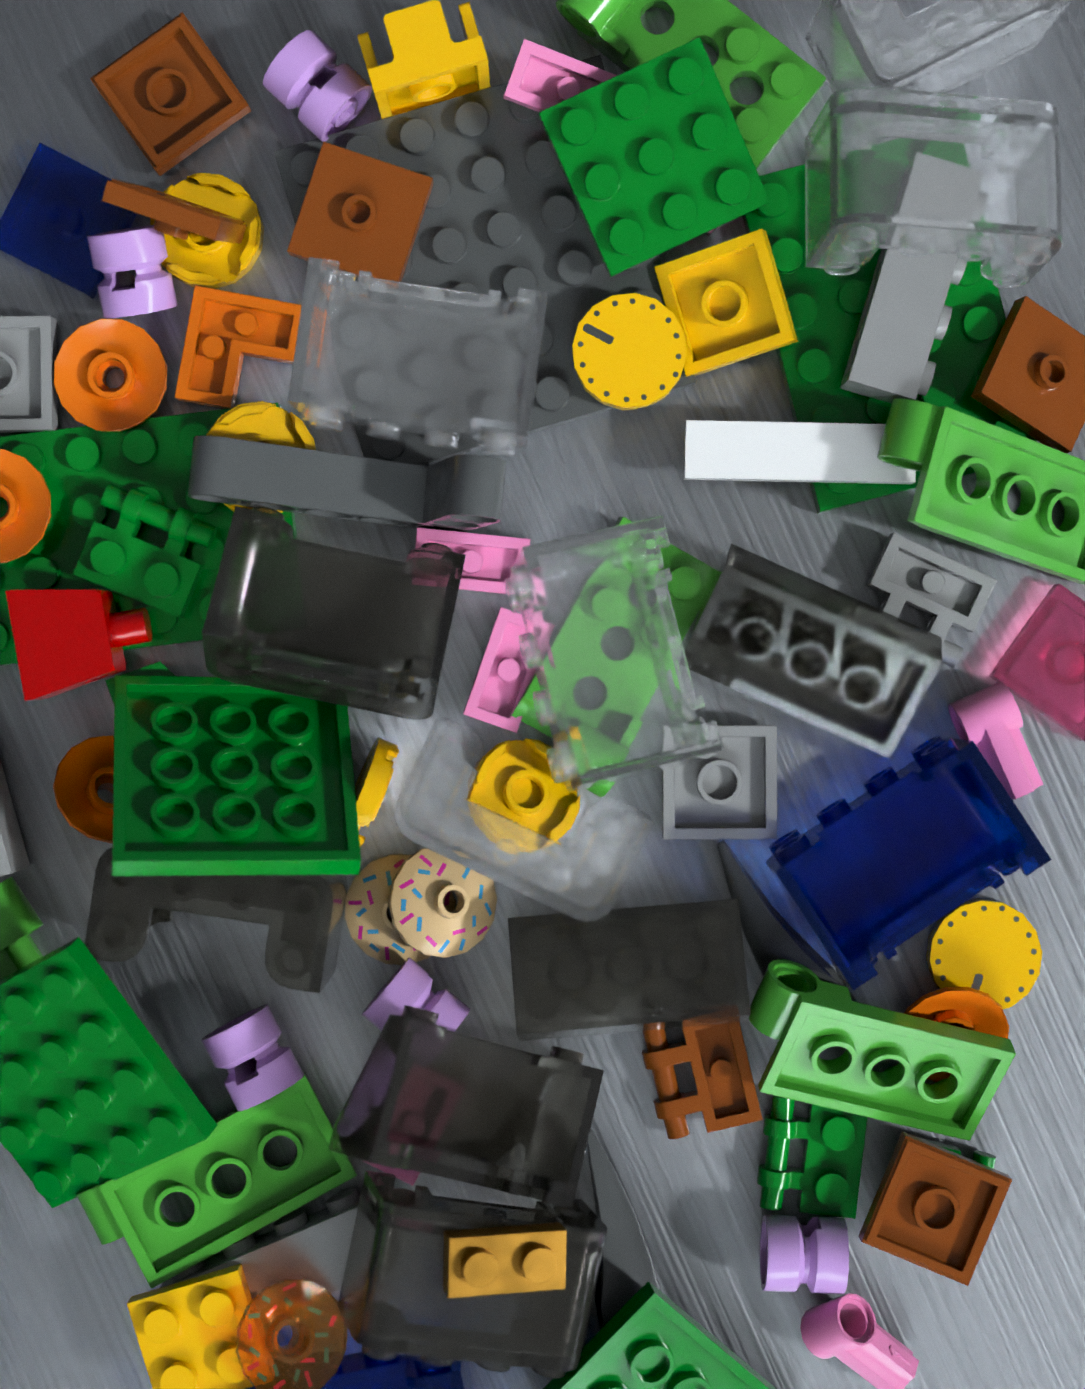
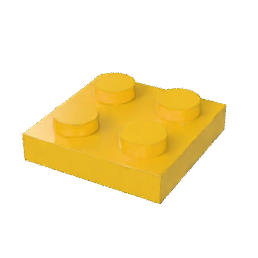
[654,228,798,377]
[127,1264,274,1389]

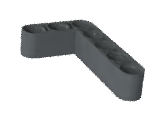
[188,436,506,532]

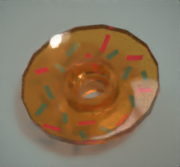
[236,1279,347,1389]

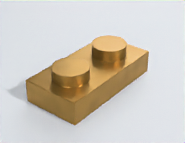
[443,1222,567,1298]

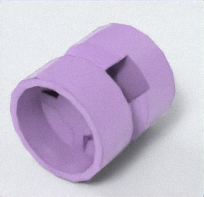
[263,30,372,143]
[87,225,178,318]
[362,957,470,1066]
[201,1004,304,1111]
[759,1215,849,1294]

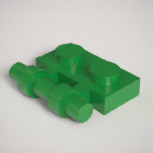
[73,484,217,618]
[757,1095,868,1219]

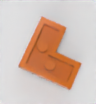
[174,285,310,409]

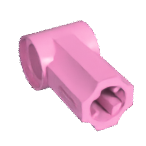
[948,681,1044,804]
[800,1294,919,1389]

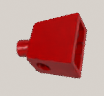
[5,589,152,701]

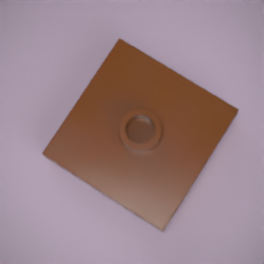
[90,12,252,176]
[287,141,434,291]
[102,178,247,244]
[971,296,1085,453]
[858,1131,1012,1286]

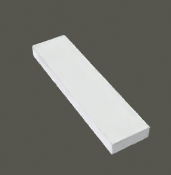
[683,420,916,484]

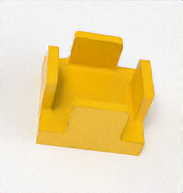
[357,0,491,119]

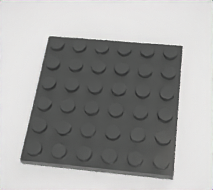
[274,55,696,466]

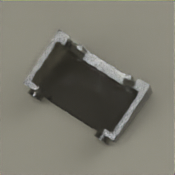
[202,506,466,720]
[328,1005,604,1209]

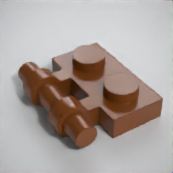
[642,1006,763,1139]

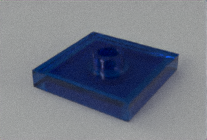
[0,143,137,299]

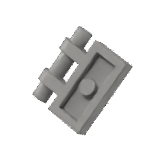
[850,532,997,668]

